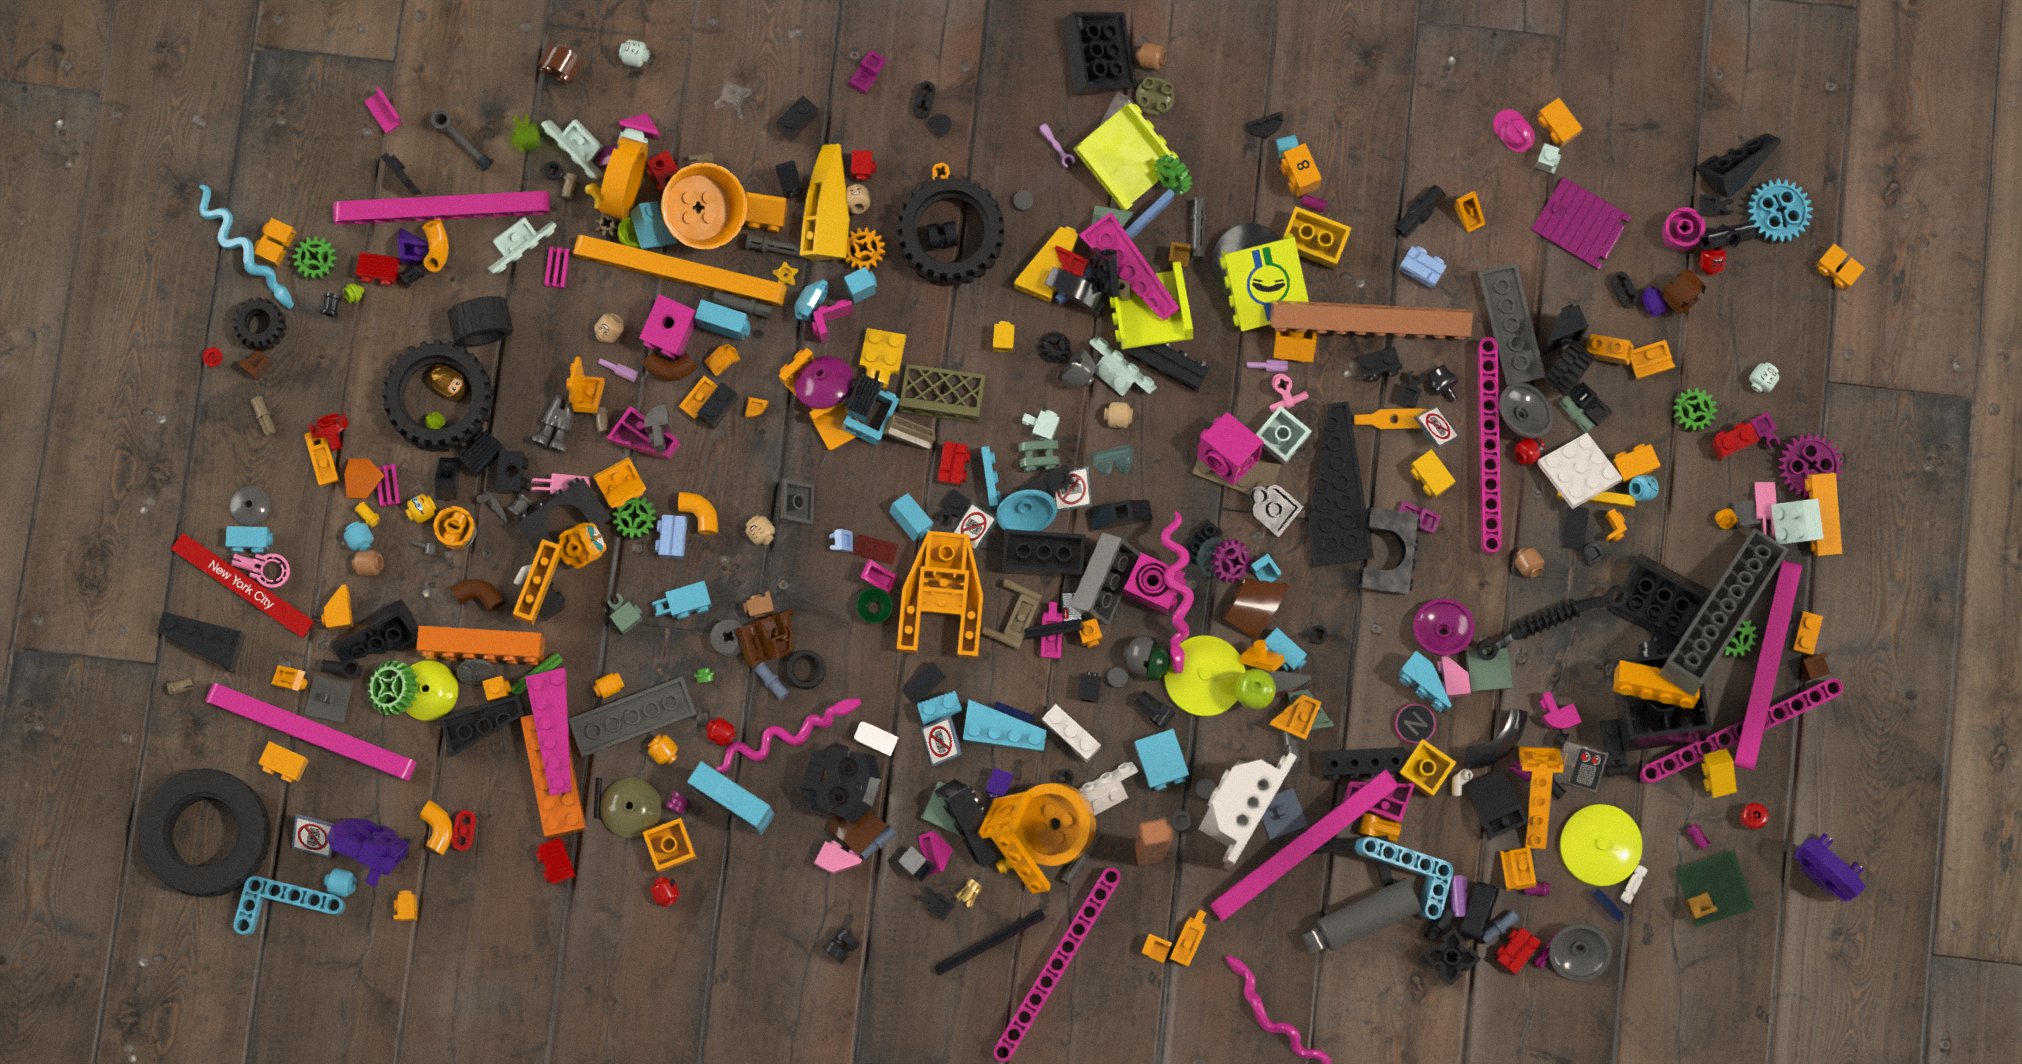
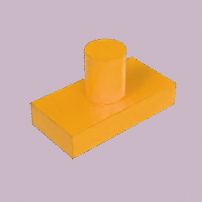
[1239,640,1285,671]
[271,665,307,691]

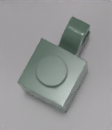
[607,594,643,635]

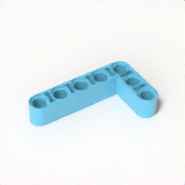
[1355,837,1453,919]
[234,876,346,936]

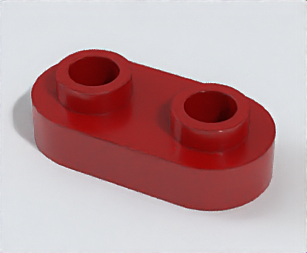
[451,810,477,851]

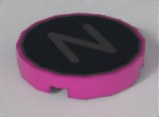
[1395,703,1436,744]

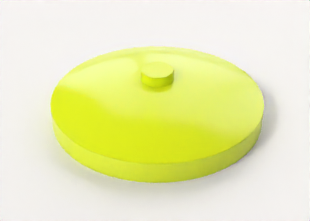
[1164,636,1245,717]
[1560,804,1642,887]

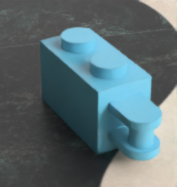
[652,581,712,620]

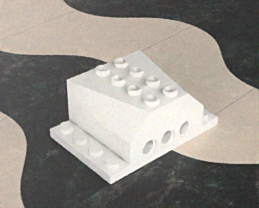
[1199,753,1297,871]

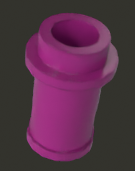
[1301,193,1328,213]
[1510,760,1532,783]
[1686,823,1711,850]
[1524,881,1550,897]

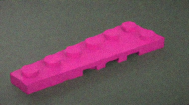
[1079,212,1180,321]
[525,668,572,796]

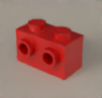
[646,150,679,196]
[1711,422,1760,461]

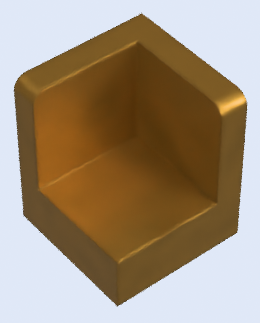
[1168,242,1191,269]
[1684,893,1718,920]

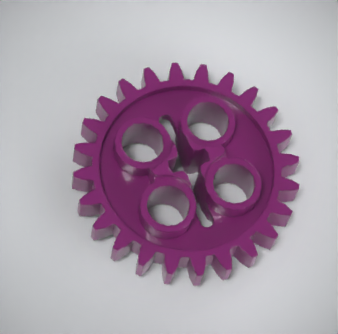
[1777,433,1844,498]

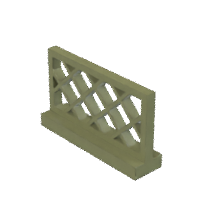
[899,364,986,424]

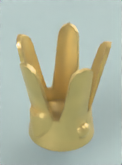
[954,877,982,908]

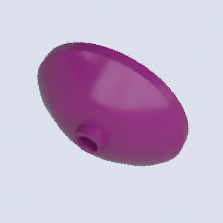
[794,356,854,409]
[1413,598,1475,657]

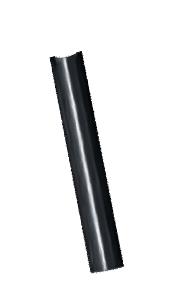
[594,778,602,819]

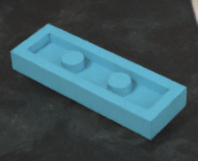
[981,446,1001,510]

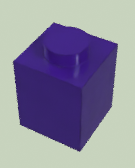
[985,767,1013,799]

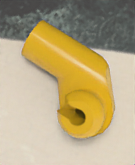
[585,183,604,211]

